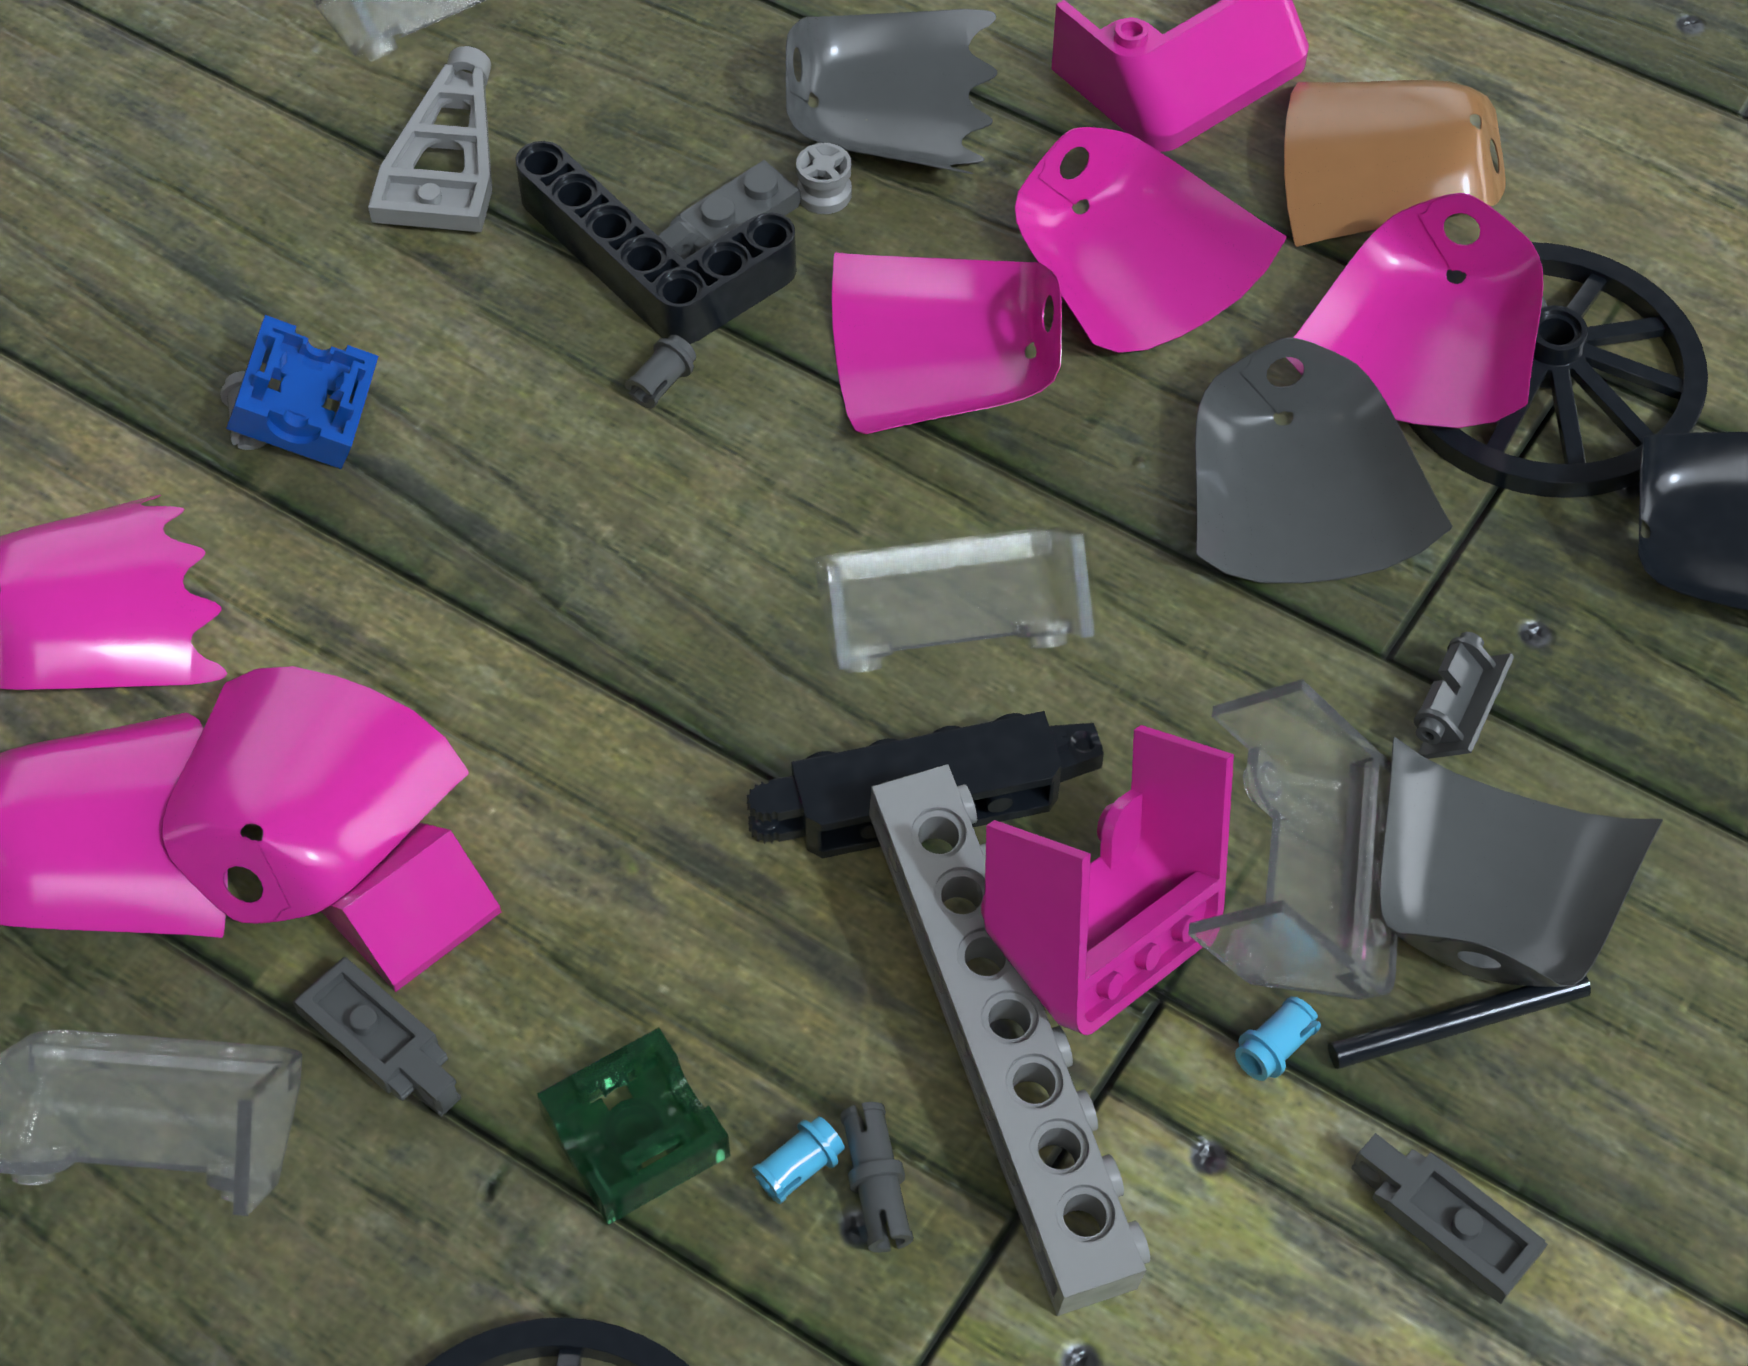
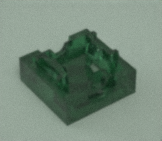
[537,1027,731,1225]

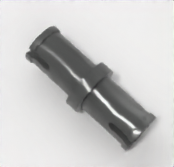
[840,1102,914,1253]

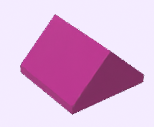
[321,822,501,992]

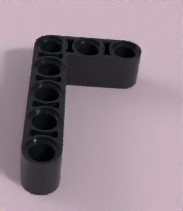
[516,141,797,344]

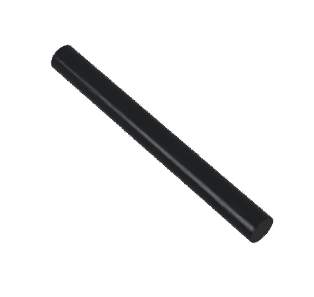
[1328,975,1591,1069]

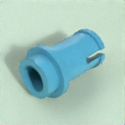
[1235,996,1321,1081]
[752,1116,845,1204]

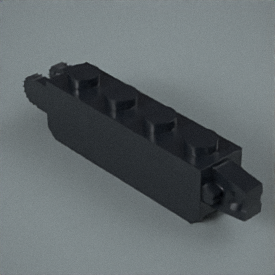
[747,711,1104,859]

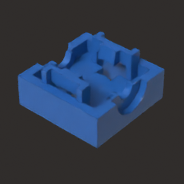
[226,315,379,469]

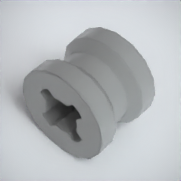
[796,143,852,214]

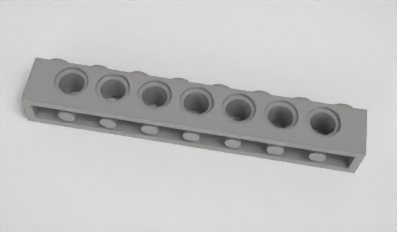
[869,764,1150,1316]

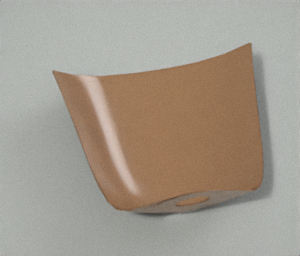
[1284,80,1506,247]

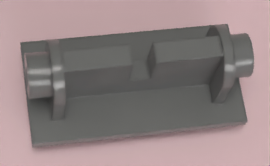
[1414,632,1514,759]

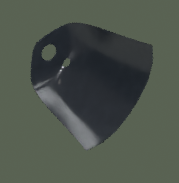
[1638,431,1748,610]

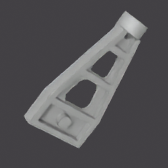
[368,46,492,232]

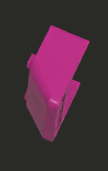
[1051,0,1309,152]
[981,725,1234,1035]

